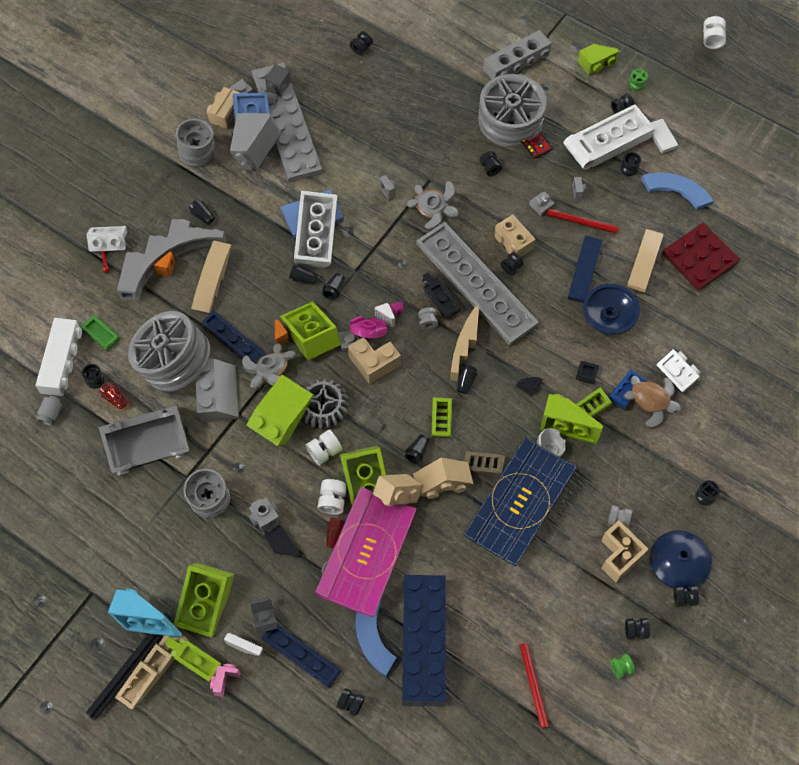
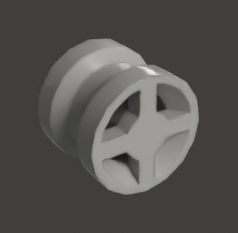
[418,308,438,330]

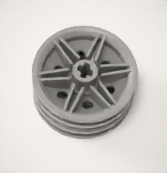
[478,74,547,147]
[128,311,210,392]

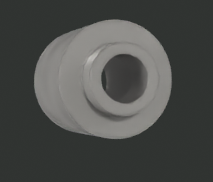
[36,395,63,426]

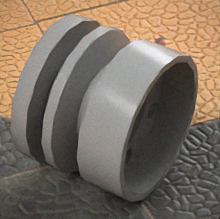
[176,119,215,167]
[183,468,231,518]

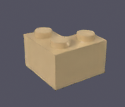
[348,337,401,385]
[413,458,473,499]
[601,520,649,583]

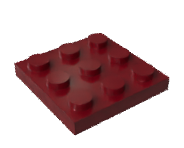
[662,222,740,291]

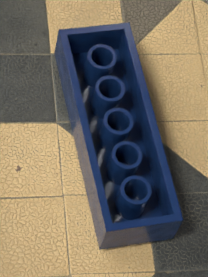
[402,575,446,707]

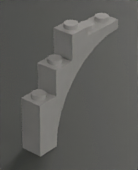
[117,219,226,301]

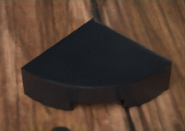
[516,377,543,396]

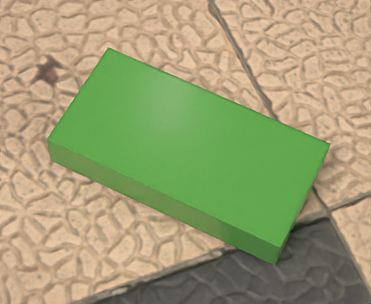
[80,315,121,352]

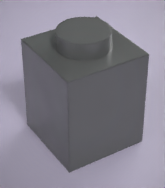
[265,64,291,96]

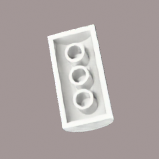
[294,191,337,269]

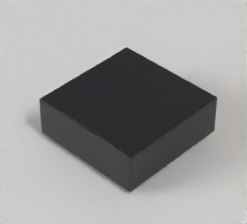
[575,361,599,385]

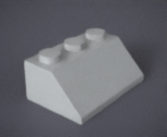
[196,359,239,422]

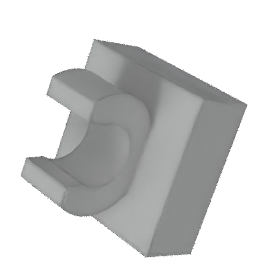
[529,192,555,216]

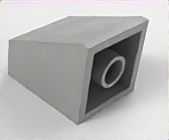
[230,113,281,170]

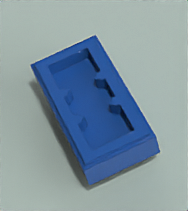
[609,370,646,410]

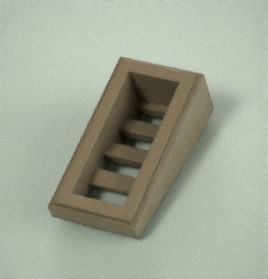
[464,452,505,478]

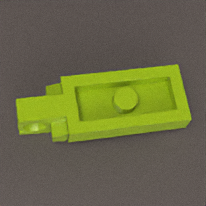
[164,636,221,682]

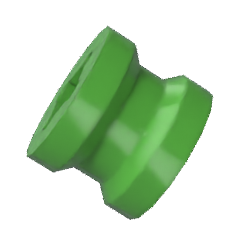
[629,69,648,91]
[610,653,635,679]

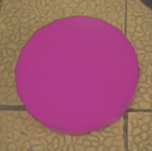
[349,317,387,338]

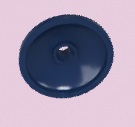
[583,284,640,335]
[650,530,712,589]

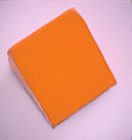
[154,252,175,277]
[275,319,289,346]

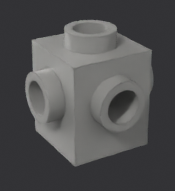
[249,497,280,533]

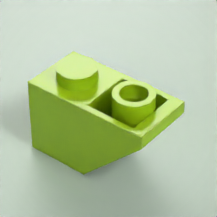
[578,44,619,75]

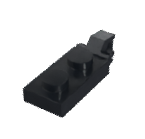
[422,272,461,320]

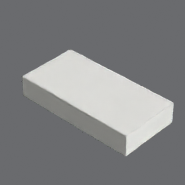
[651,119,678,154]

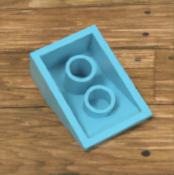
[108,589,182,638]

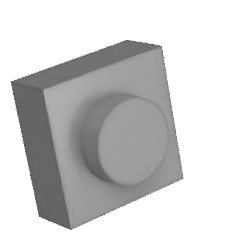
[229,79,253,93]
[380,175,396,200]
[572,177,586,202]
[338,330,359,352]

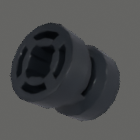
[349,31,373,55]
[611,93,635,114]
[479,151,502,176]
[621,152,641,176]
[82,364,105,389]
[696,480,720,506]
[673,585,699,606]
[625,618,650,640]
[336,688,365,717]

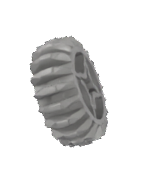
[302,378,349,429]

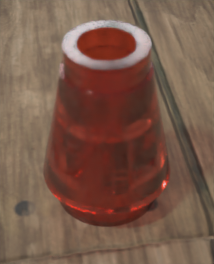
[99,382,128,410]
[326,518,346,549]

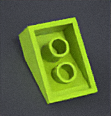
[280,301,341,360]
[246,375,314,446]
[540,394,603,445]
[339,446,386,506]
[173,562,235,638]

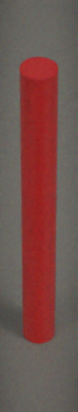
[547,209,618,234]
[519,643,549,729]

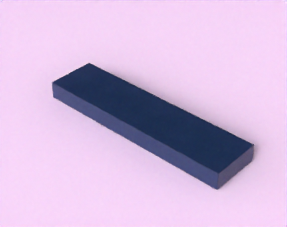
[567,235,603,303]
[201,311,267,364]
[261,624,341,689]

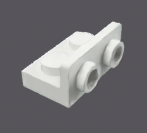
[86,226,127,252]
[656,349,702,393]

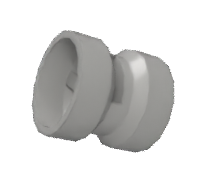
[607,505,632,528]

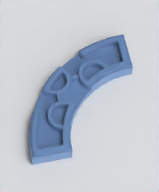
[641,173,714,210]
[356,600,397,677]

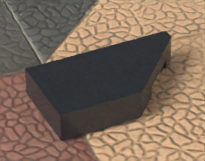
[263,524,301,558]

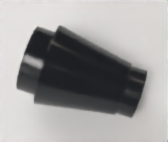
[189,199,215,225]
[289,264,318,284]
[322,273,345,300]
[457,364,478,394]
[405,434,429,464]

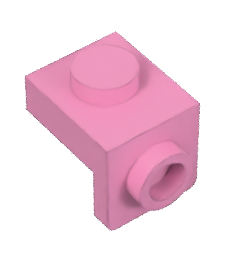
[210,664,240,697]

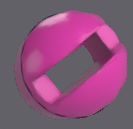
[389,302,404,316]

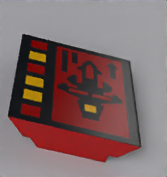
[520,132,553,158]

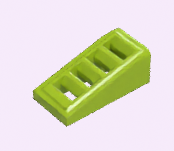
[576,387,612,417]
[431,398,452,437]

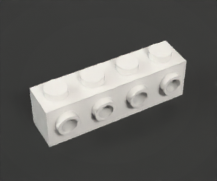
[35,318,82,396]

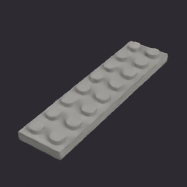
[251,63,322,182]
[416,222,539,346]

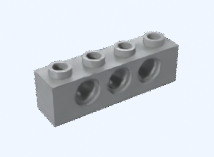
[483,30,551,80]

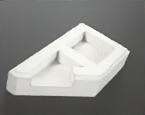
[224,633,263,656]

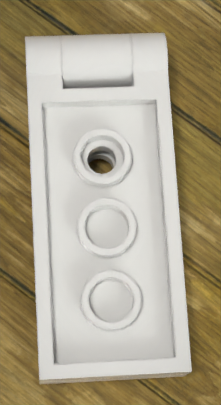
[564,104,655,170]

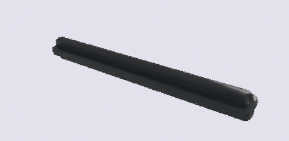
[86,612,175,721]

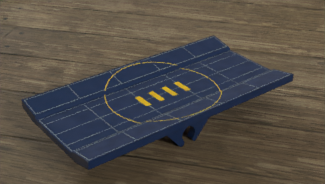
[463,436,577,567]

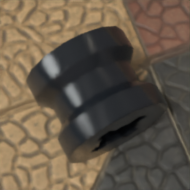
[500,252,524,276]

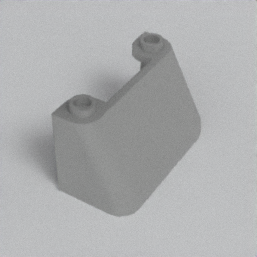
[99,405,190,475]

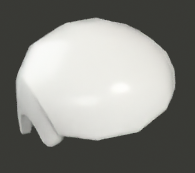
[536,428,566,458]

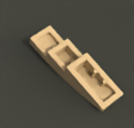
[627,229,664,292]
[191,241,232,314]
[450,306,479,381]
[115,635,189,710]

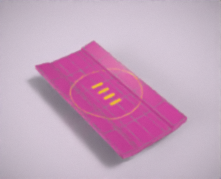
[315,487,417,617]

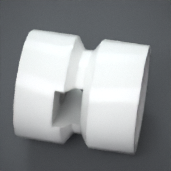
[704,16,726,49]
[306,430,342,466]
[317,479,347,515]

